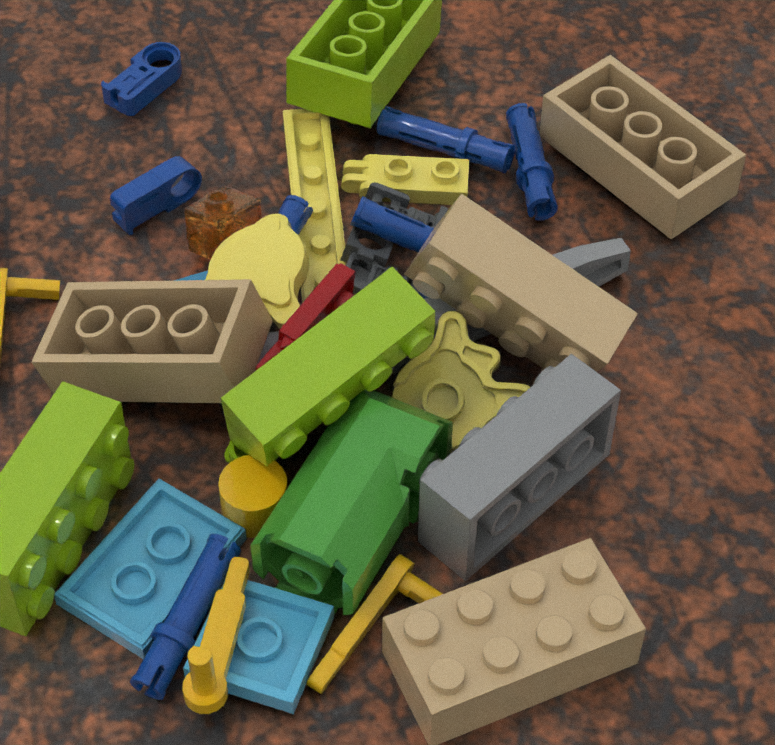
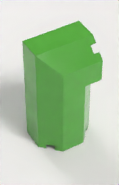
[250,389,453,615]

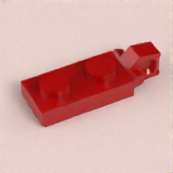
[255,263,355,371]

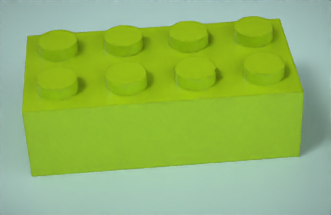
[286,0,442,128]
[0,381,135,637]

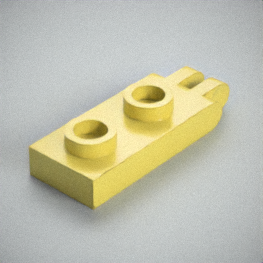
[341,154,469,205]

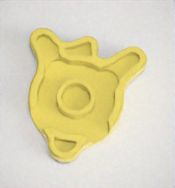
[205,214,309,329]
[392,311,530,453]

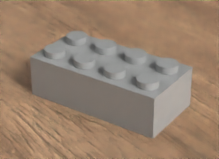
[418,354,621,581]

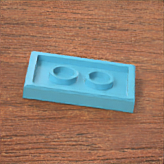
[54,479,247,659]

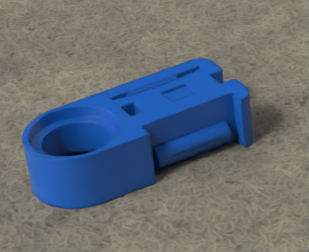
[101,42,182,116]
[110,156,202,235]

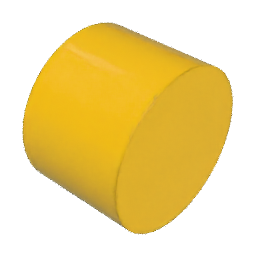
[218,455,288,538]

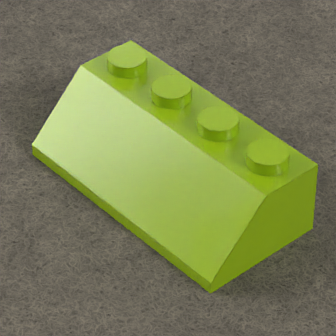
[221,267,436,466]

